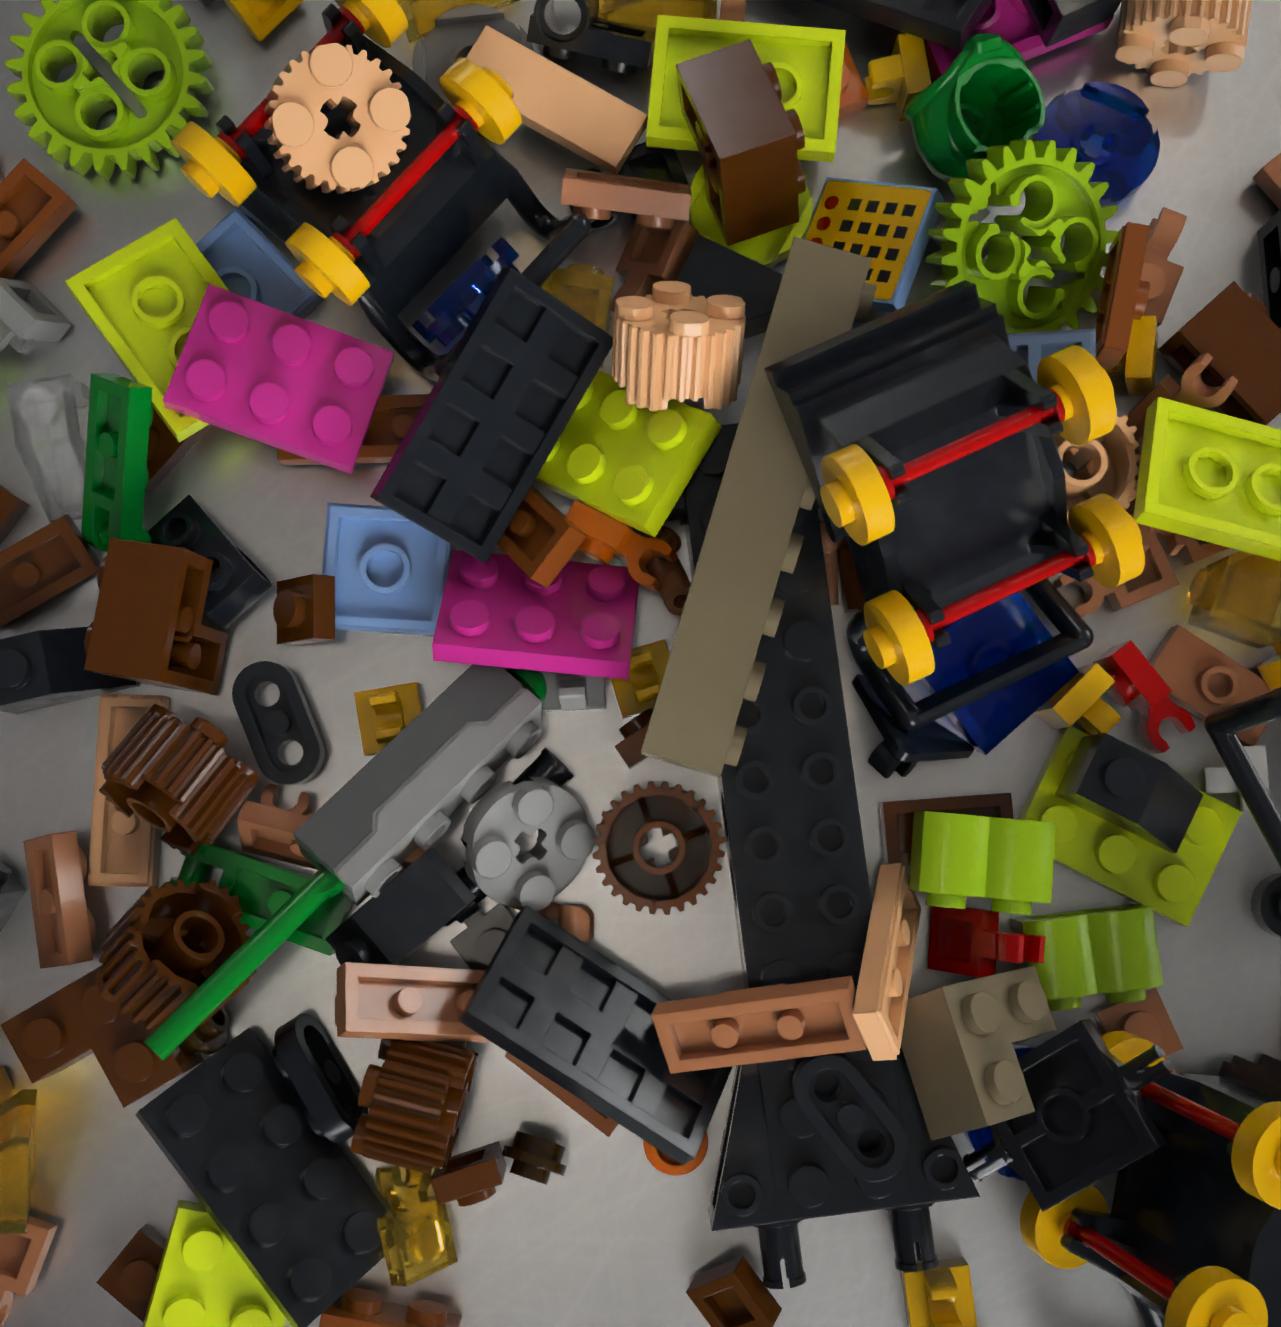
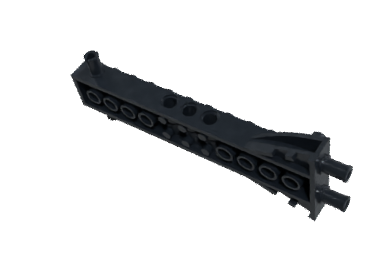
[629,423,980,1289]

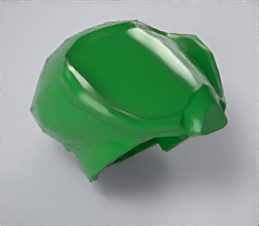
[903,33,1046,182]

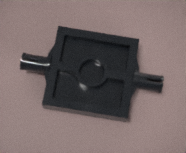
[963,1019,1173,1212]

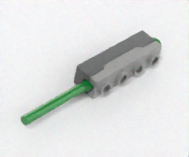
[143,664,547,1061]

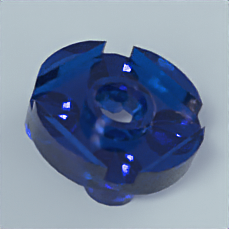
[1032,81,1160,207]
[412,236,521,347]

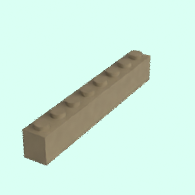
[641,236,877,777]

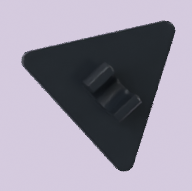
[851,674,975,779]

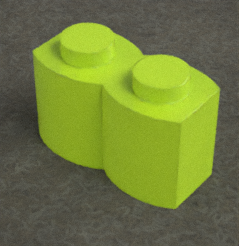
[909,811,1056,915]
[1012,904,1164,1011]

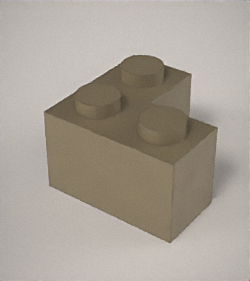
[901,966,1057,1141]

